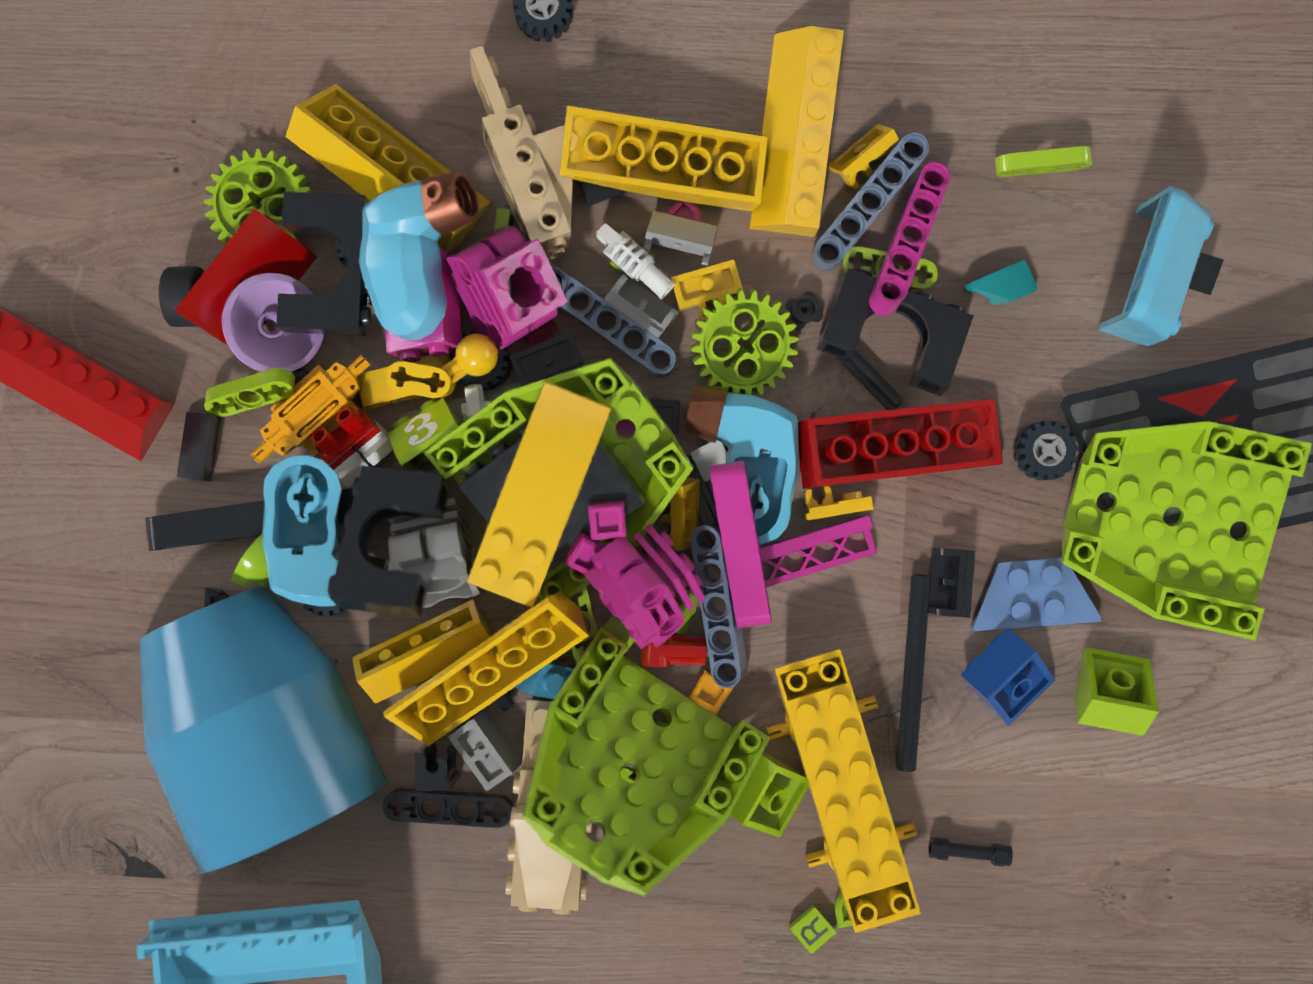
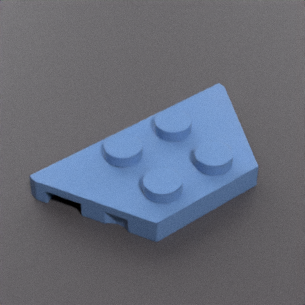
[970,557,1101,631]

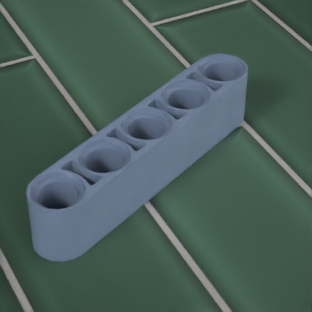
[811,132,929,271]
[551,266,675,377]
[691,522,748,688]

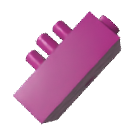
[367,249,462,362]

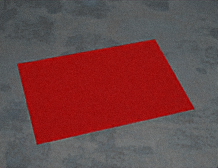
[174,208,317,346]

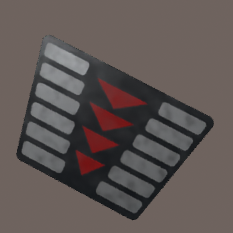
[1061,337,1313,539]

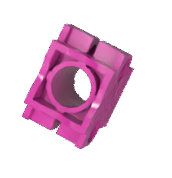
[446,226,568,349]
[584,524,705,649]

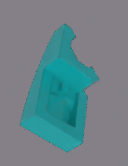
[964,260,1038,306]

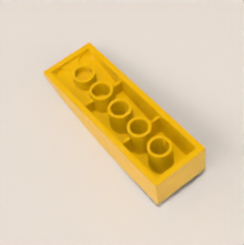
[559,106,768,211]
[467,381,612,608]

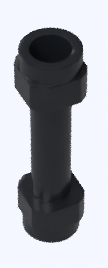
[928,837,1013,867]

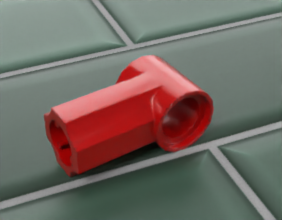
[641,635,707,667]

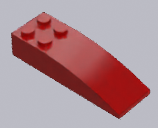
[798,399,1003,489]

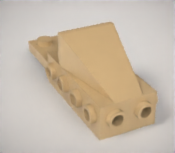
[470,46,572,260]
[505,698,592,915]

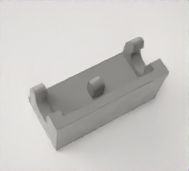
[643,211,718,266]
[604,274,679,340]
[448,709,522,791]

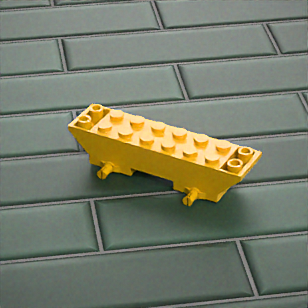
[766,649,921,933]

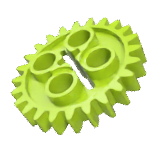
[204,149,313,244]
[690,288,799,395]

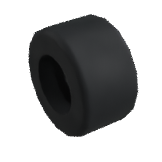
[158,266,205,327]

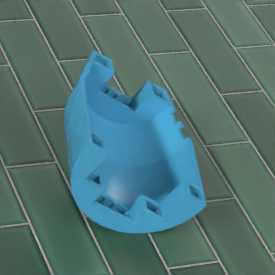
[139,586,388,873]

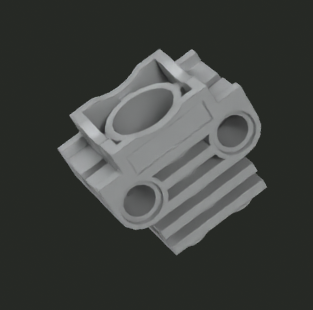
[388,498,481,608]

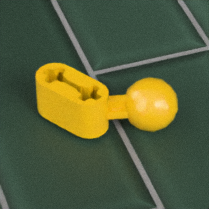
[386,333,498,398]

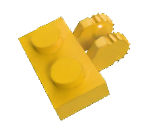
[670,259,743,320]

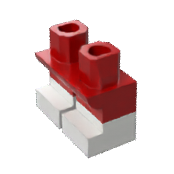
[310,405,393,487]

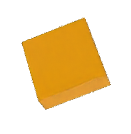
[688,669,734,715]

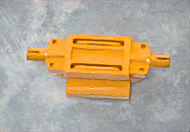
[250,354,371,464]

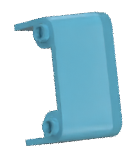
[1097,186,1214,347]

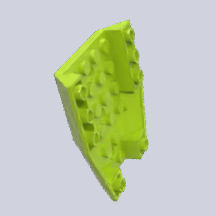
[424,358,693,601]
[1061,421,1312,641]
[523,628,770,896]

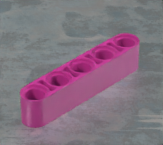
[869,162,950,316]
[710,460,772,628]

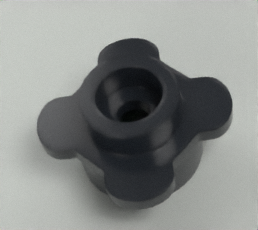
[785,291,823,329]

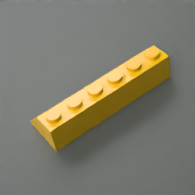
[749,26,844,237]
[285,84,491,253]
[383,591,589,746]

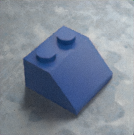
[960,628,1055,726]

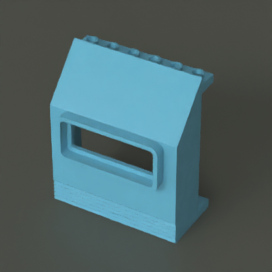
[136,900,383,984]

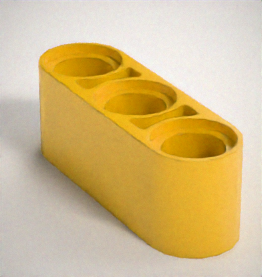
[356,355,456,409]

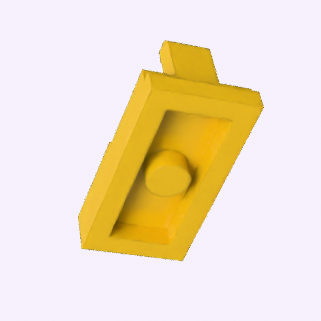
[828,124,899,189]
[661,477,700,551]
[803,486,874,520]

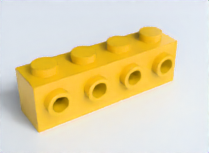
[352,599,493,704]

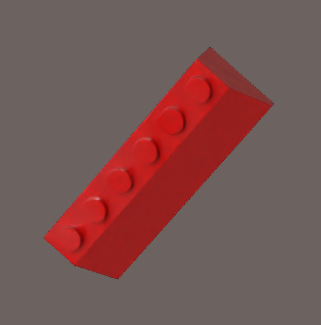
[0,306,174,461]

